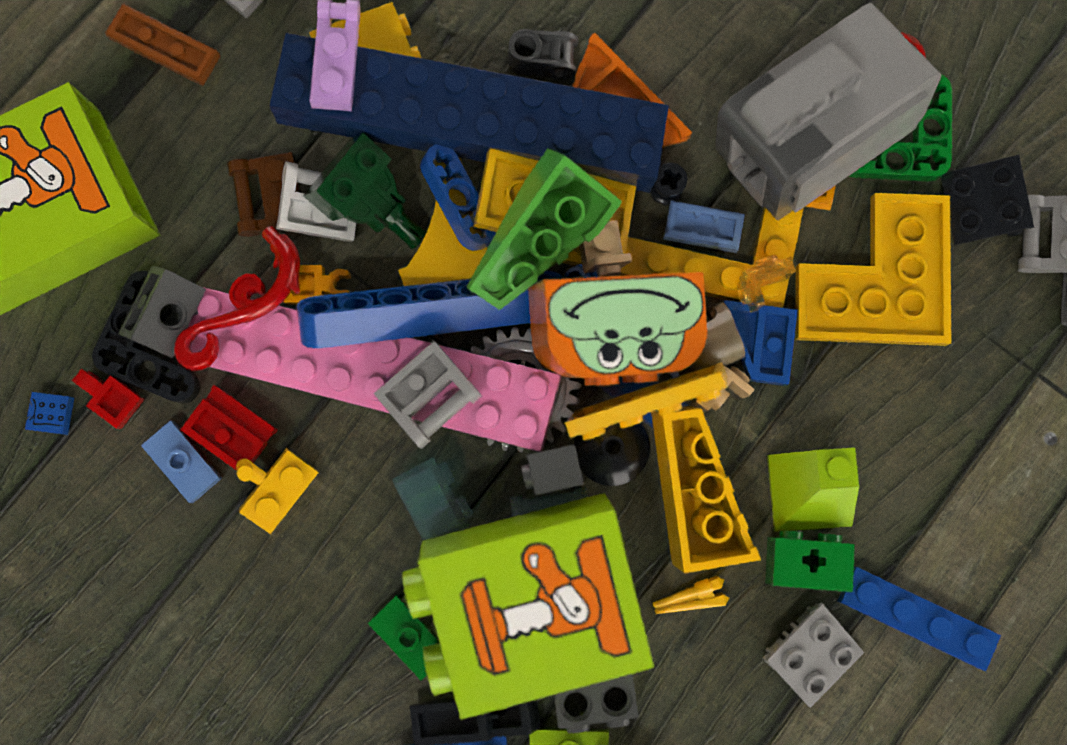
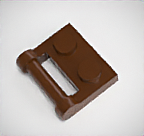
[227,152,301,237]

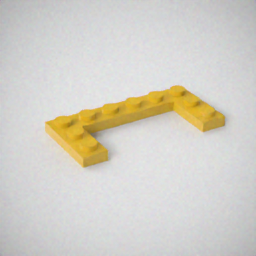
[562,207,804,308]

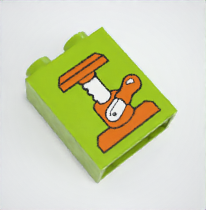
[0,82,161,315]
[402,493,654,719]

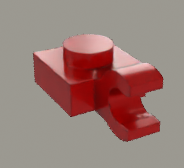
[72,368,145,429]

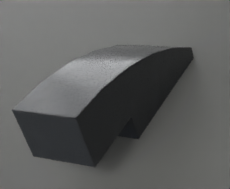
[410,697,541,745]

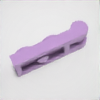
[310,0,360,111]

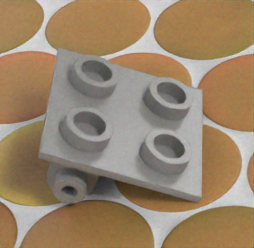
[762,603,864,708]

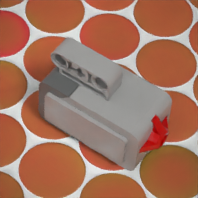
[715,3,942,220]

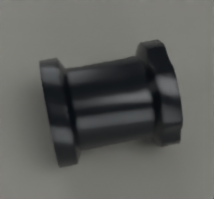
[650,163,688,206]

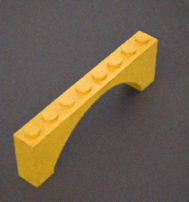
[309,2,488,286]

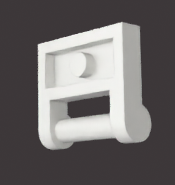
[276,161,356,242]

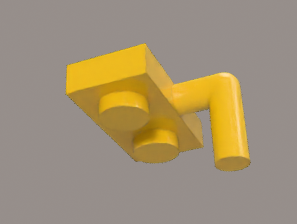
[236,448,319,534]

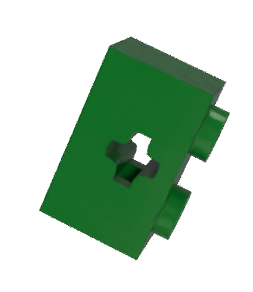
[765,530,855,592]

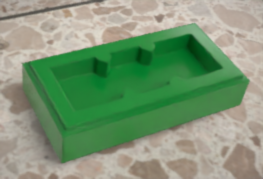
[368,595,440,681]

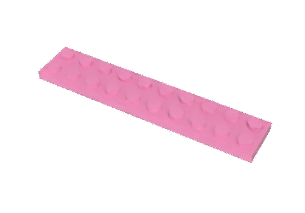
[187,287,562,452]

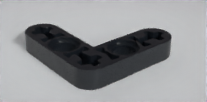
[92,270,200,404]

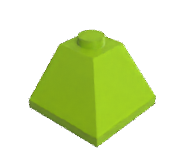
[767,447,859,532]

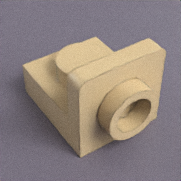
[579,220,632,277]
[690,365,754,413]

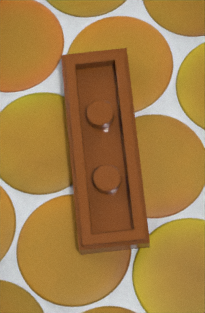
[105,4,221,86]

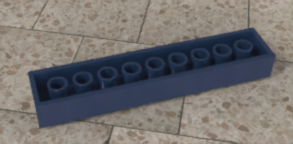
[269,33,669,193]

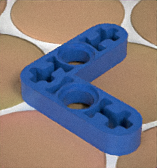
[420,144,496,251]

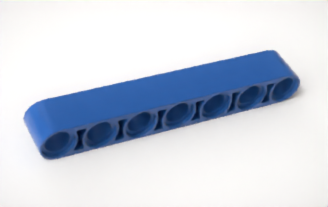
[297,271,564,349]

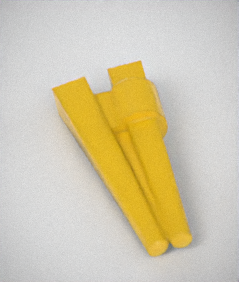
[653,575,729,614]

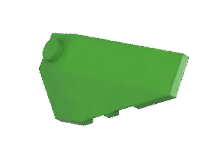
[467,149,622,310]

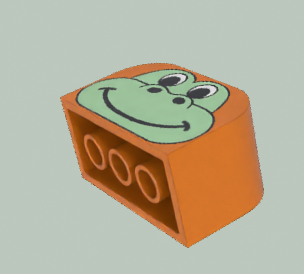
[528,272,707,386]

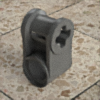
[508,29,579,79]

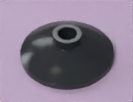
[574,422,650,486]

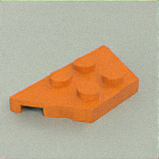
[572,33,692,148]

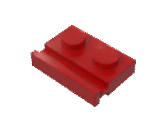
[180,385,278,470]

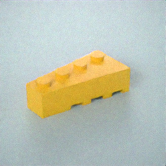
[651,406,761,573]

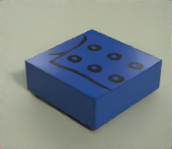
[25,392,75,435]

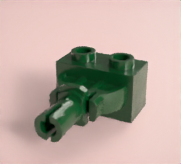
[303,133,427,249]

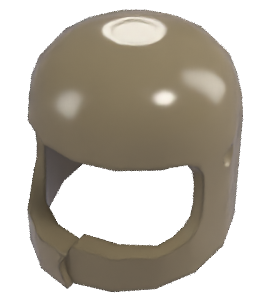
[688,303,745,371]

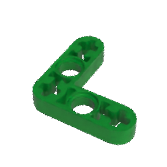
[849,75,952,182]

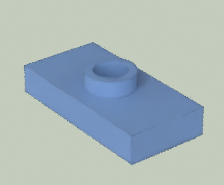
[663,200,745,253]
[141,420,222,503]

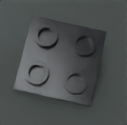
[941,154,1035,245]

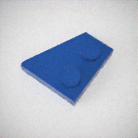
[723,300,797,386]

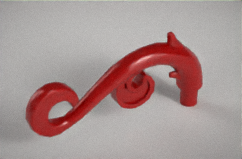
[174,226,301,371]

